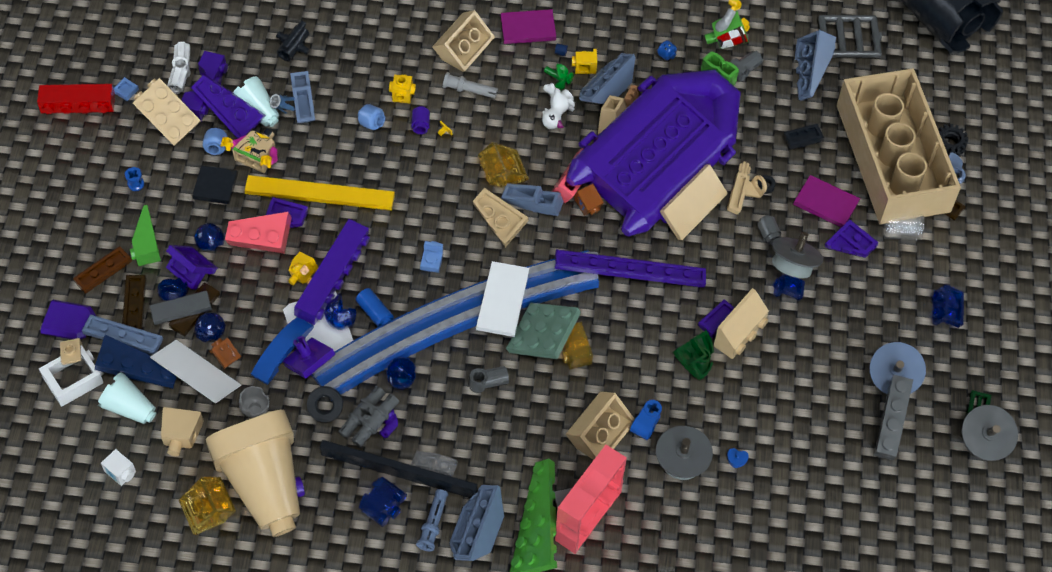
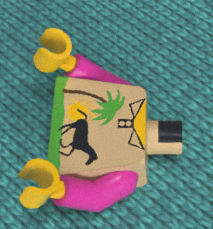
[220,129,278,173]

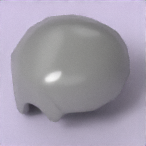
[239,386,270,418]

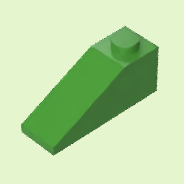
[130,205,161,266]

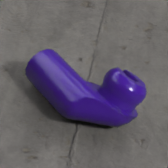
[380,409,398,438]

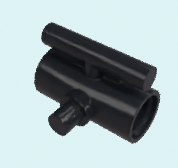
[276,20,310,61]

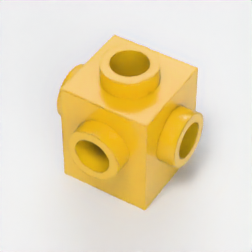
[389,74,416,104]

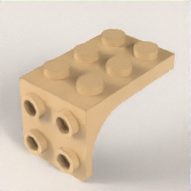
[133,78,201,146]

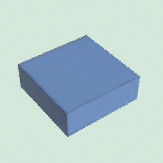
[114,77,139,101]

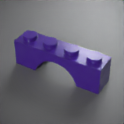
[181,51,228,122]

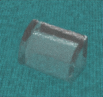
[883,214,924,240]

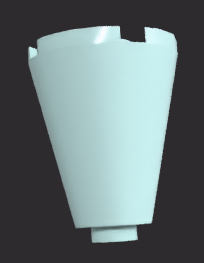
[233,76,279,127]
[98,372,156,424]

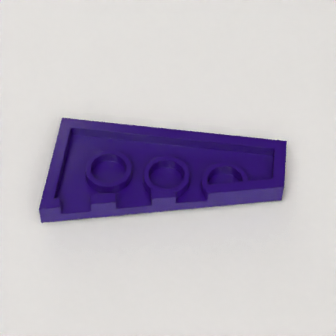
[191,75,266,138]

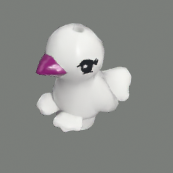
[542,83,575,129]

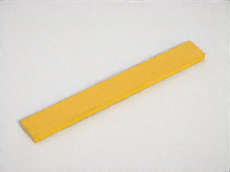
[244,175,395,211]

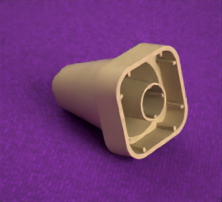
[206,410,300,537]

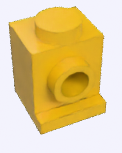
[572,49,597,74]

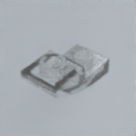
[411,451,458,477]

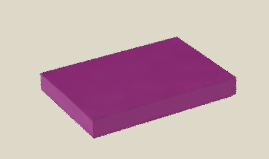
[501,9,556,44]
[793,175,860,227]

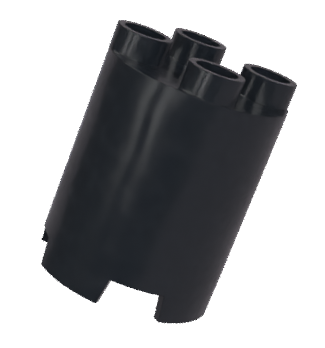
[900,0,1003,54]

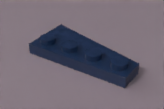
[94,335,177,389]

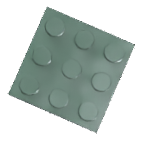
[506,303,581,359]

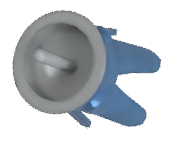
[269,94,295,114]

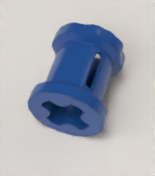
[125,167,144,191]

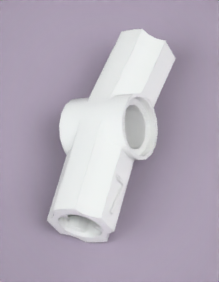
[167,42,191,94]

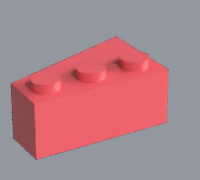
[225,212,292,254]

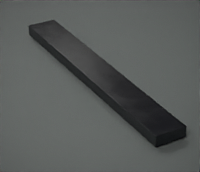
[320,440,477,498]

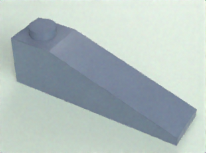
[795,30,836,101]

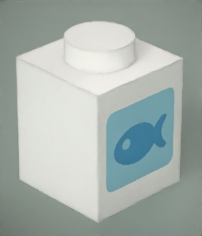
[101,449,136,486]

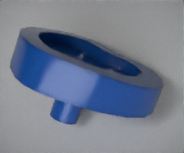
[727,448,749,468]

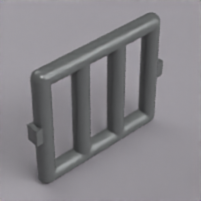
[818,15,882,58]

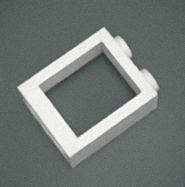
[39,345,104,407]

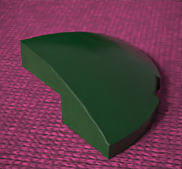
[673,330,714,381]

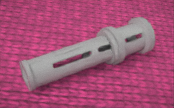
[443,72,498,99]

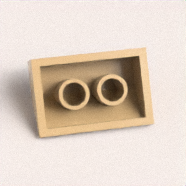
[432,10,495,72]
[714,288,769,359]
[565,392,635,460]

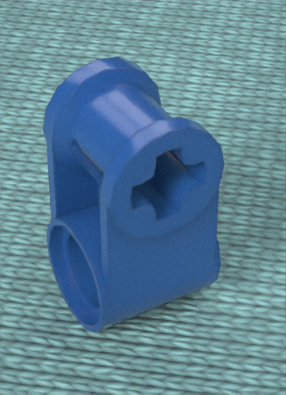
[630,400,662,440]

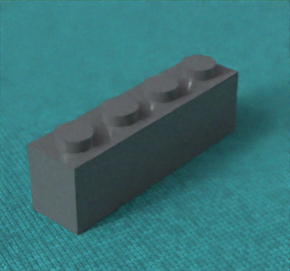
[873,375,914,460]

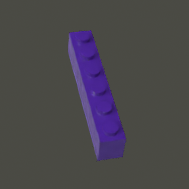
[294,219,370,325]

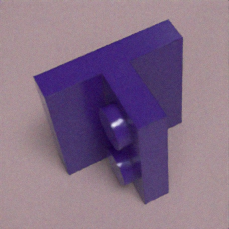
[166,245,218,290]

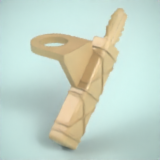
[727,161,767,214]

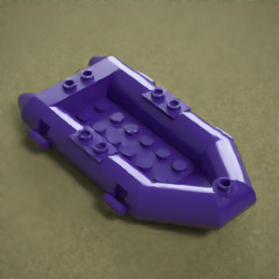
[566,69,741,237]

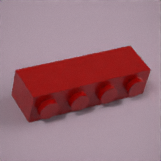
[37,84,115,114]

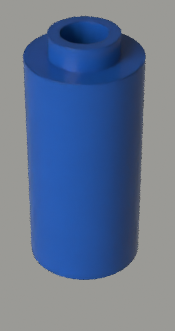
[356,288,394,327]

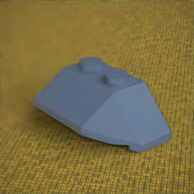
[579,53,636,104]
[449,485,504,561]

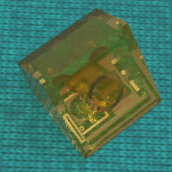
[478,142,529,188]
[179,477,236,535]

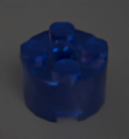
[359,477,407,527]

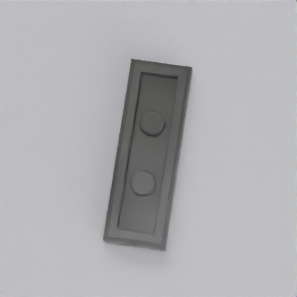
[150,291,212,325]

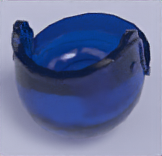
[325,293,357,330]

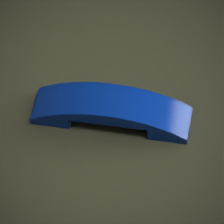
[251,317,314,385]

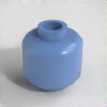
[358,104,385,130]
[203,128,228,155]

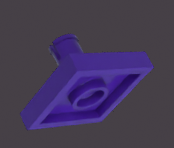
[283,336,336,379]

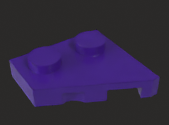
[266,197,309,228]
[825,220,878,258]

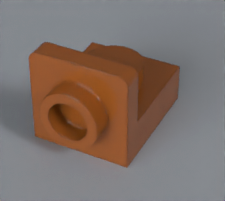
[209,338,241,369]

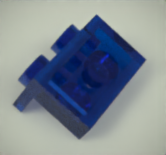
[932,284,964,328]

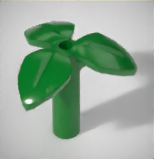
[544,64,574,91]

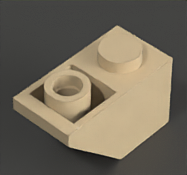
[598,95,627,135]

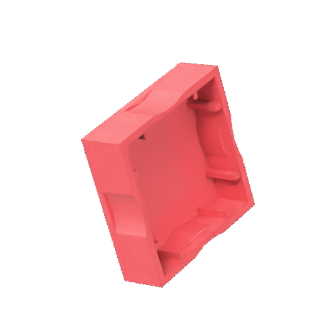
[555,445,627,554]

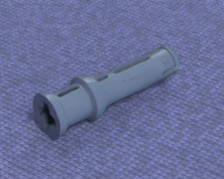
[416,489,448,551]

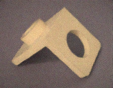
[60,338,85,365]

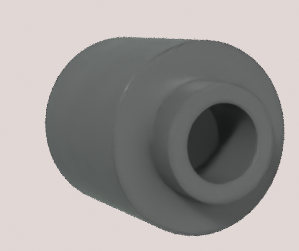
[757,215,782,244]

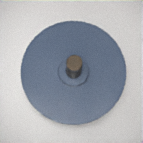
[870,342,926,394]

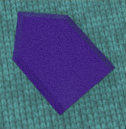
[41,299,96,340]

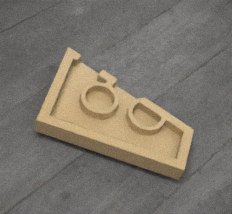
[473,188,529,248]

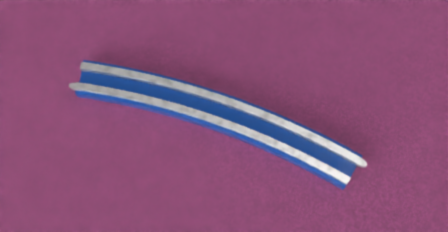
[311,250,599,401]

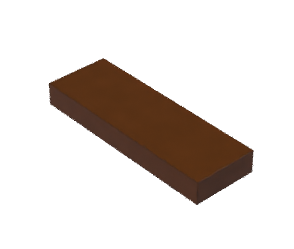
[73,246,132,294]

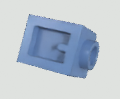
[420,241,443,273]

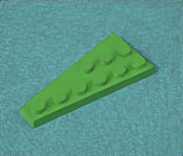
[510,459,557,572]

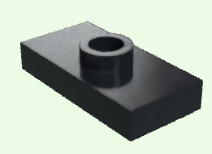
[783,124,824,150]

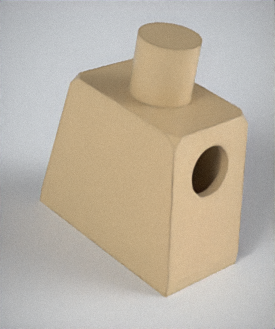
[161,407,204,456]

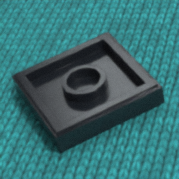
[192,165,238,204]

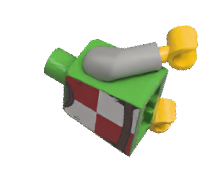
[705,0,750,49]

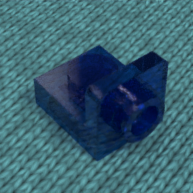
[773,274,805,300]

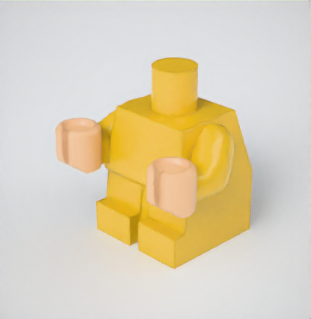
[288,251,319,285]

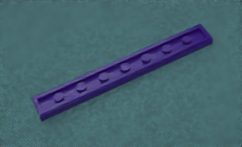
[554,249,706,288]

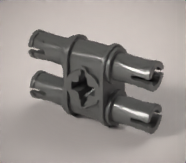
[338,386,400,448]

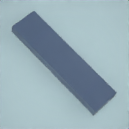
[82,314,163,355]

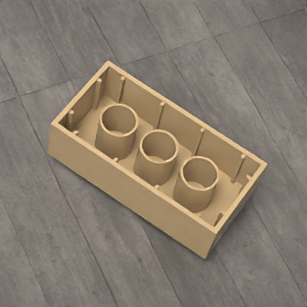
[837,68,961,224]

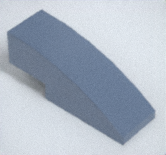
[290,71,315,123]
[501,183,564,216]

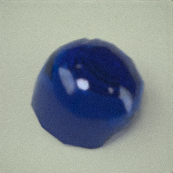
[194,223,225,251]
[157,278,188,301]
[194,313,226,342]
[386,357,416,389]

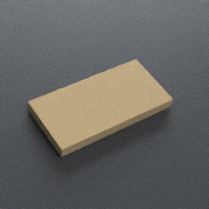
[660,164,728,240]

